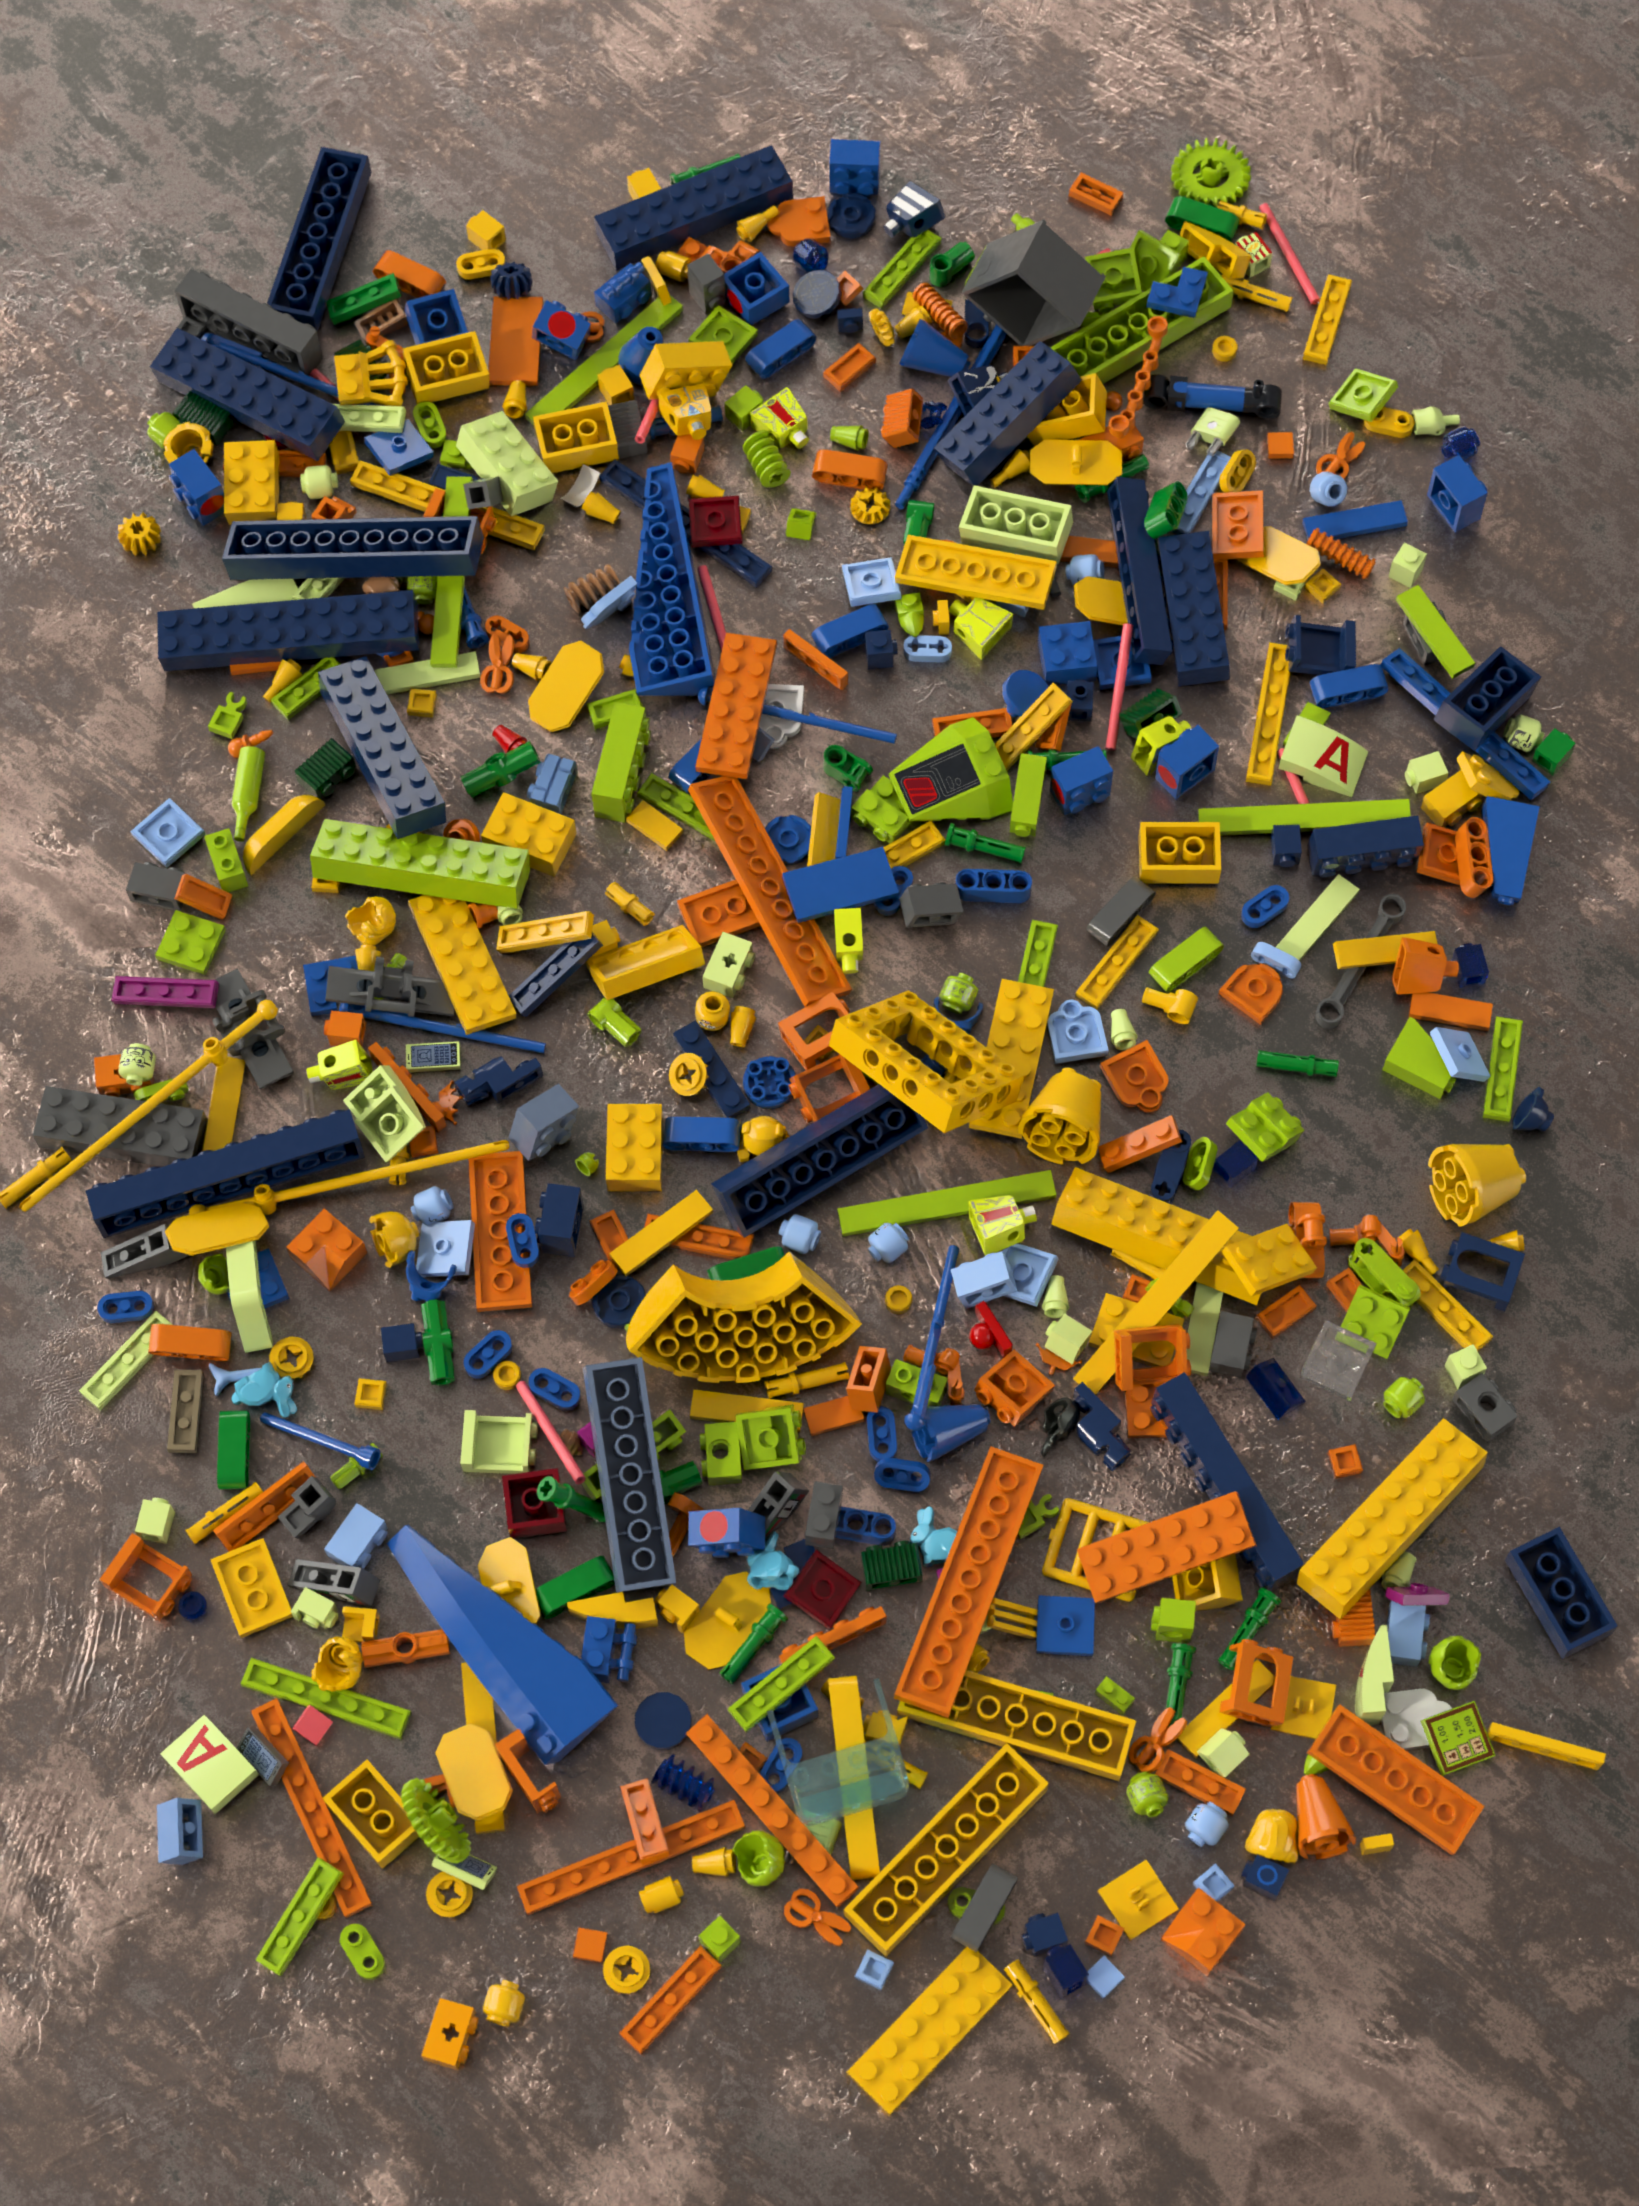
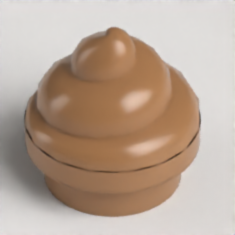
[559,1429,583,1456]

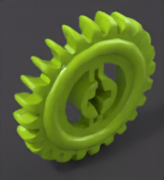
[1171,138,1251,208]
[401,1778,471,1864]

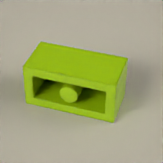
[1095,1676,1135,1716]

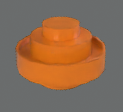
[443,818,480,842]

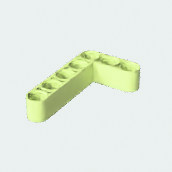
[226,1240,273,1353]

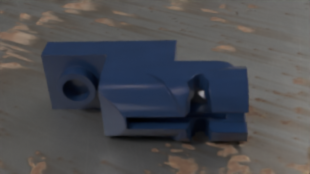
[454,1056,543,1106]
[1073,1382,1132,1472]

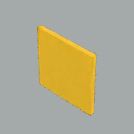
[1270,1676,1336,1739]
[1098,1859,1179,1941]

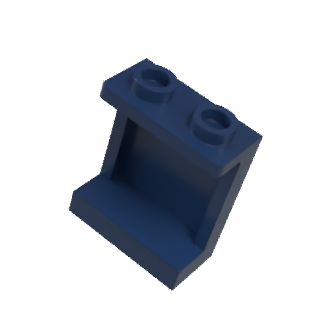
[1285,615,1356,675]

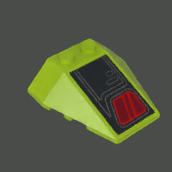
[888,717,1013,821]

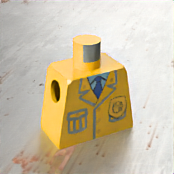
[659,383,711,440]

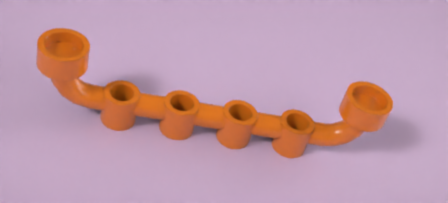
[1109,316,1168,438]

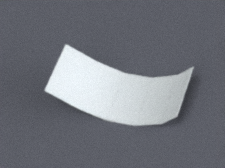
[561,464,600,507]

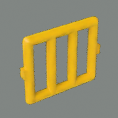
[1042,1498,1149,1602]

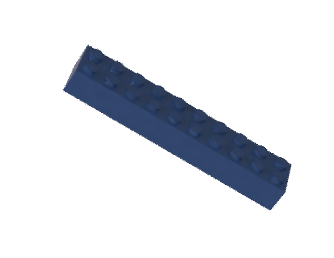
[222,516,484,580]
[157,590,419,671]
[85,1109,365,1239]

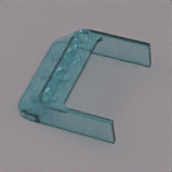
[767,1678,909,1826]

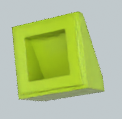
[786,508,816,540]

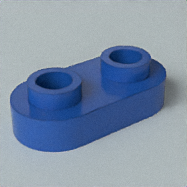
[875,866,913,915]
[1241,885,1289,928]
[506,1213,539,1268]
[97,1291,154,1323]
[463,1330,512,1379]
[528,1368,581,1411]
[867,1406,897,1462]
[874,1458,931,1492]
[760,1738,803,1794]

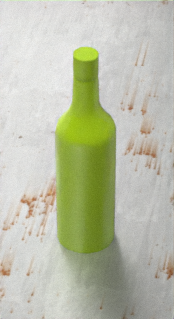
[231,746,266,842]

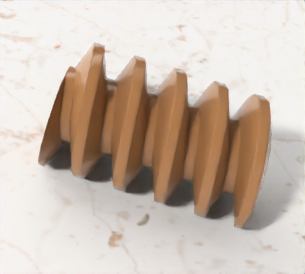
[564,564,620,614]

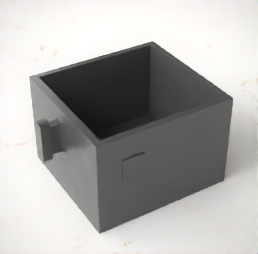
[961,220,1106,346]

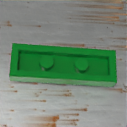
[326,273,402,325]

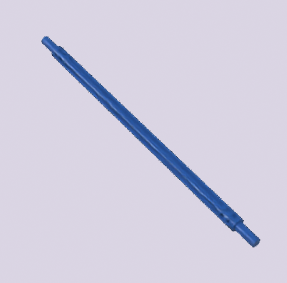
[895,324,1007,510]

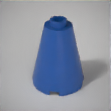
[899,319,971,377]
[618,327,664,385]
[910,1404,991,1462]

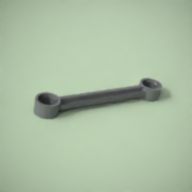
[1315,894,1406,1029]

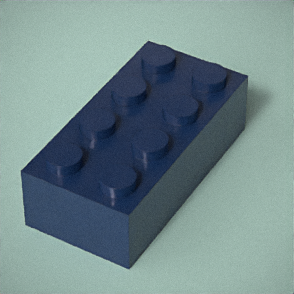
[1434,646,1541,751]
[1307,815,1424,877]
[1505,1526,1618,1659]

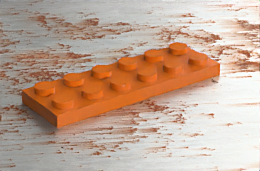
[695,633,777,779]
[468,1151,532,1312]
[1077,1491,1257,1604]
[1307,1704,1485,1855]

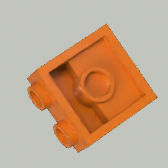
[974,1349,1055,1427]

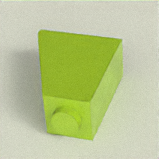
[1010,753,1047,837]
[1382,1017,1457,1099]

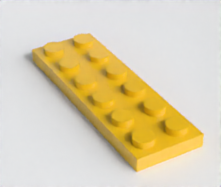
[895,535,1057,610]
[408,895,516,1035]
[969,979,1054,1139]
[847,1947,1013,2116]

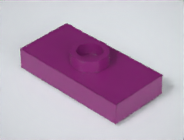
[1386,1583,1450,1606]

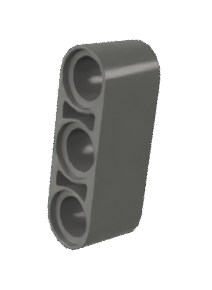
[1086,876,1156,947]
[951,1863,1018,1952]

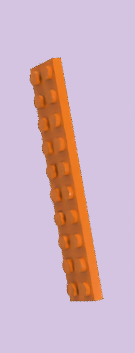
[688,776,852,1007]
[894,1446,1043,1718]

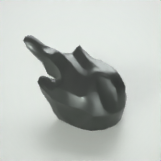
[1041,1397,1080,1457]

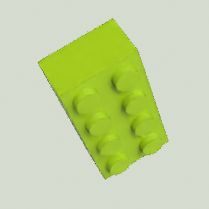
[591,702,651,823]

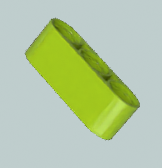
[1149,926,1224,993]

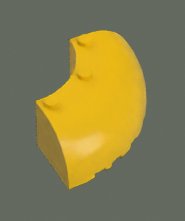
[626,1252,862,1383]

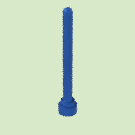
[260,1413,381,1470]

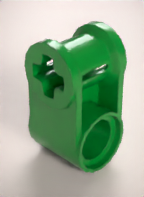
[823,745,873,792]

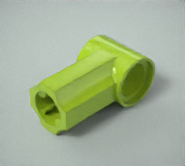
[587,997,642,1047]

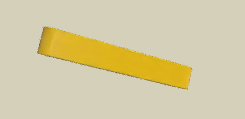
[828,1675,880,1880]

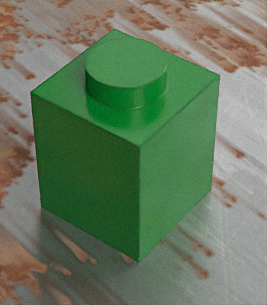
[1532,728,1576,776]

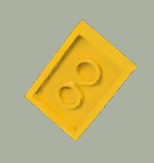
[1222,1224,1317,1297]
[1088,1293,1185,1367]
[210,1538,293,1638]

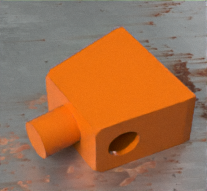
[1392,937,1459,994]

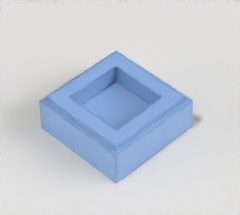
[1193,1863,1235,1902]
[855,1949,894,1991]
[1083,1956,1125,1999]

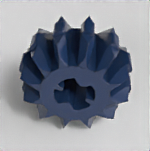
[491,261,532,300]

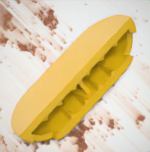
[243,795,325,875]

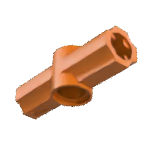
[361,1629,450,1668]

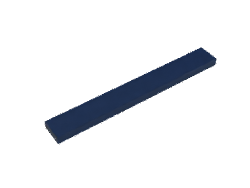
[599,459,772,588]

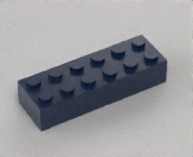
[934,341,1082,487]
[1158,531,1230,687]

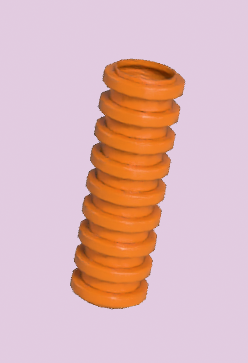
[912,282,968,339]
[1306,528,1376,580]

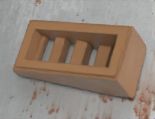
[354,299,409,343]

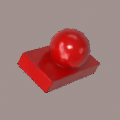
[969,1301,1013,1358]

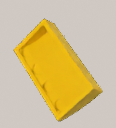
[586,925,705,1000]

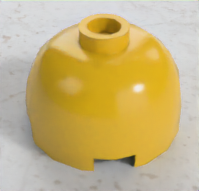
[369,1211,419,1268]

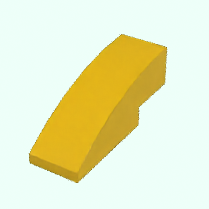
[1179,222,1252,279]
[567,1592,658,1629]

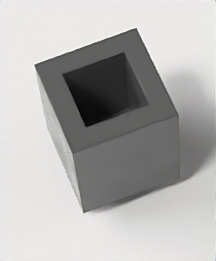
[463,476,503,509]

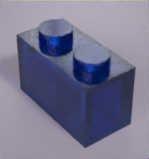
[1043,1944,1089,1999]

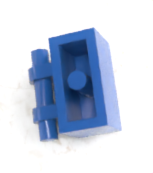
[594,262,652,324]
[581,1616,637,1683]

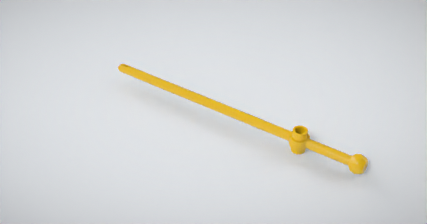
[19,999,278,1212]
[189,1140,510,1215]

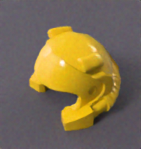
[163,422,213,464]
[737,1116,789,1162]

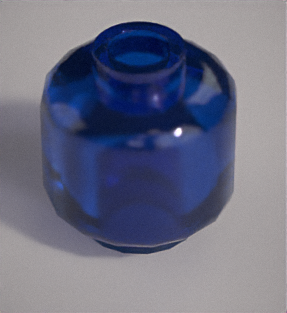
[792,238,829,273]
[1440,426,1480,461]

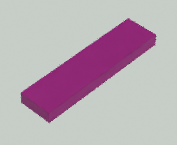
[111,976,219,1008]

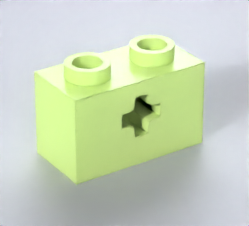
[702,932,756,998]

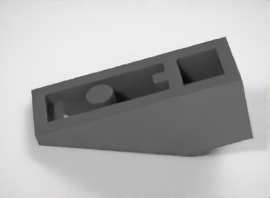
[100,1224,189,1279]

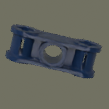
[1149,1129,1191,1205]

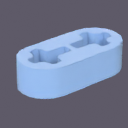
[903,635,952,663]
[1251,942,1302,979]

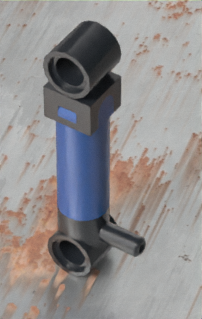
[1143,374,1282,419]

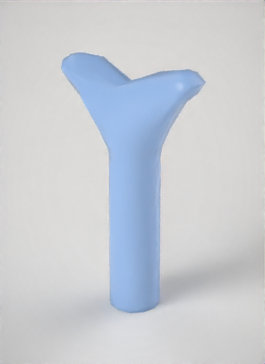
[209,1363,262,1396]

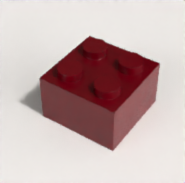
[502,1468,567,1539]

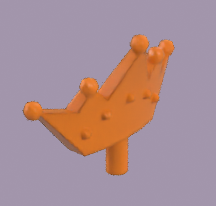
[432,1080,463,1125]
[1036,1343,1082,1376]

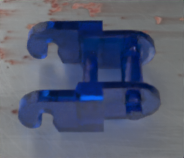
[920,401,947,429]

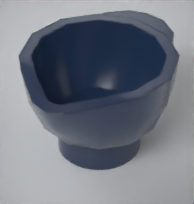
[1513,1087,1554,1132]

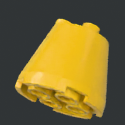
[1018,1068,1101,1165]
[1428,1144,1526,1227]

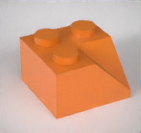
[286,1208,367,1292]
[1160,1887,1246,1977]

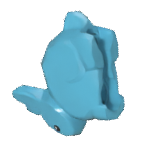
[231,1362,297,1418]
[910,1506,957,1567]
[747,1531,800,1590]

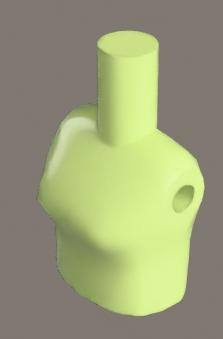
[1411,407,1460,435]

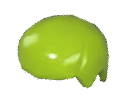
[198,1253,230,1295]

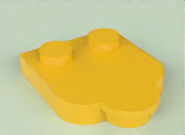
[1456,751,1520,800]

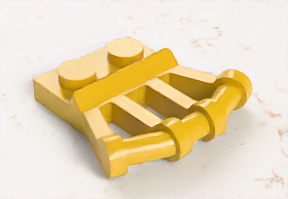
[334,340,408,406]

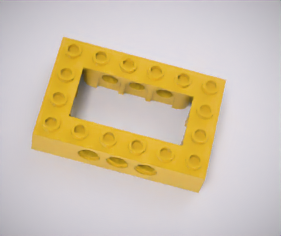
[828,990,1025,1133]

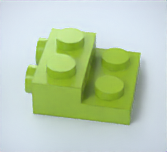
[1085,247,1142,313]
[851,775,913,843]
[1226,1092,1304,1162]
[735,1404,806,1470]

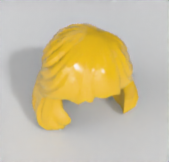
[345,896,396,946]
[311,1636,363,1692]
[1245,1808,1299,1863]

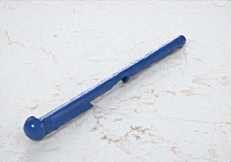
[201,333,376,405]
[698,686,897,744]
[339,1003,546,1053]
[904,1245,959,1431]

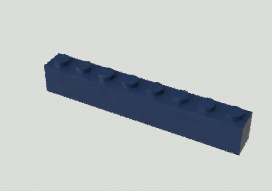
[1107,477,1173,665]

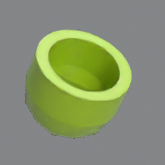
[575,1152,599,1176]

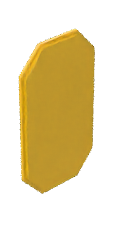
[1030,440,1122,485]
[1237,526,1321,586]
[1074,576,1128,625]
[528,640,605,733]
[165,1202,269,1256]
[478,1537,541,1624]
[684,1571,771,1670]
[435,1723,513,1821]

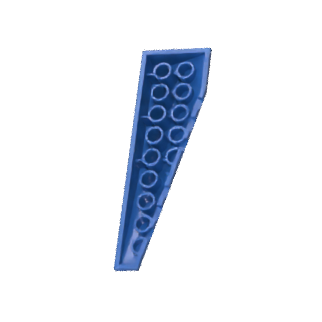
[629,462,716,696]
[387,1525,618,1765]

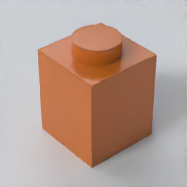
[670,434,705,474]
[324,1010,366,1046]

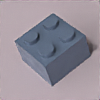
[508,1084,579,1161]

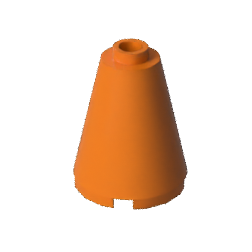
[1296,1774,1356,1860]

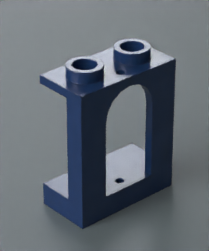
[1440,1232,1525,1312]

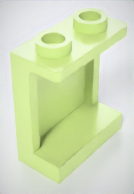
[460,1410,538,1474]

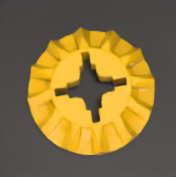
[869,308,895,347]
[850,487,891,524]
[669,1053,709,1096]
[269,1337,314,1379]
[426,1871,473,1918]
[603,1946,650,1994]

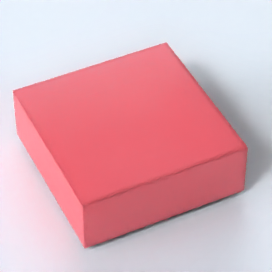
[292,1705,333,1746]

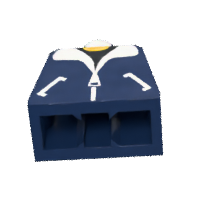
[947,365,1007,416]

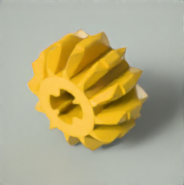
[118,512,161,556]

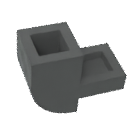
[278,1476,336,1539]

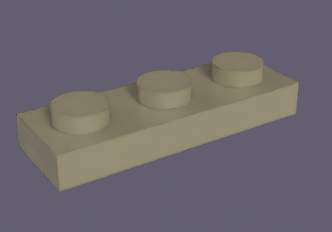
[167,1370,204,1453]

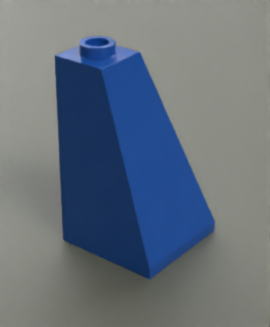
[1481,796,1540,905]

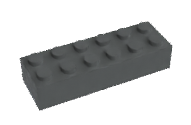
[175,269,323,376]
[32,1086,207,1167]

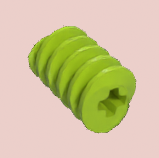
[743,430,791,488]

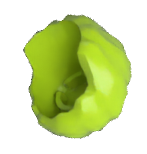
[1428,1635,1481,1690]
[733,1831,785,1886]

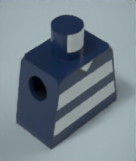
[883,181,946,238]

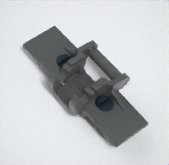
[325,956,454,1017]
[213,968,294,1089]

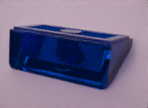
[1246,1357,1306,1419]

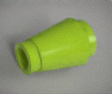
[830,425,869,451]

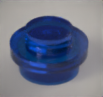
[178,1591,207,1620]

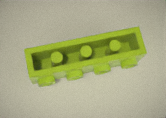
[581,1409,686,1500]

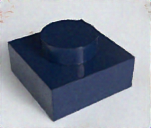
[837,308,863,333]

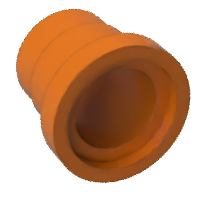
[468,903,498,929]

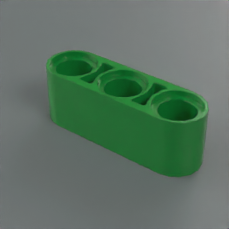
[1165,196,1240,242]
[1144,481,1188,539]
[707,1246,785,1281]
[217,1410,250,1490]
[535,1555,615,1620]

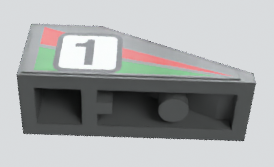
[748,1471,810,1541]
[287,1559,380,1607]

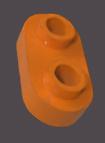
[569,1260,618,1305]

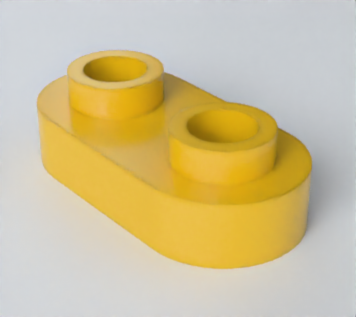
[456,249,505,280]
[1364,407,1415,438]
[1219,449,1256,493]

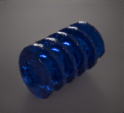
[651,1754,715,1813]

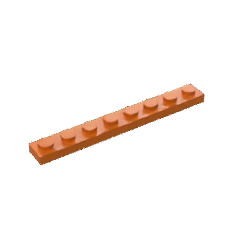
[251,1698,372,1918]
[686,1714,859,1908]
[517,1800,745,1915]

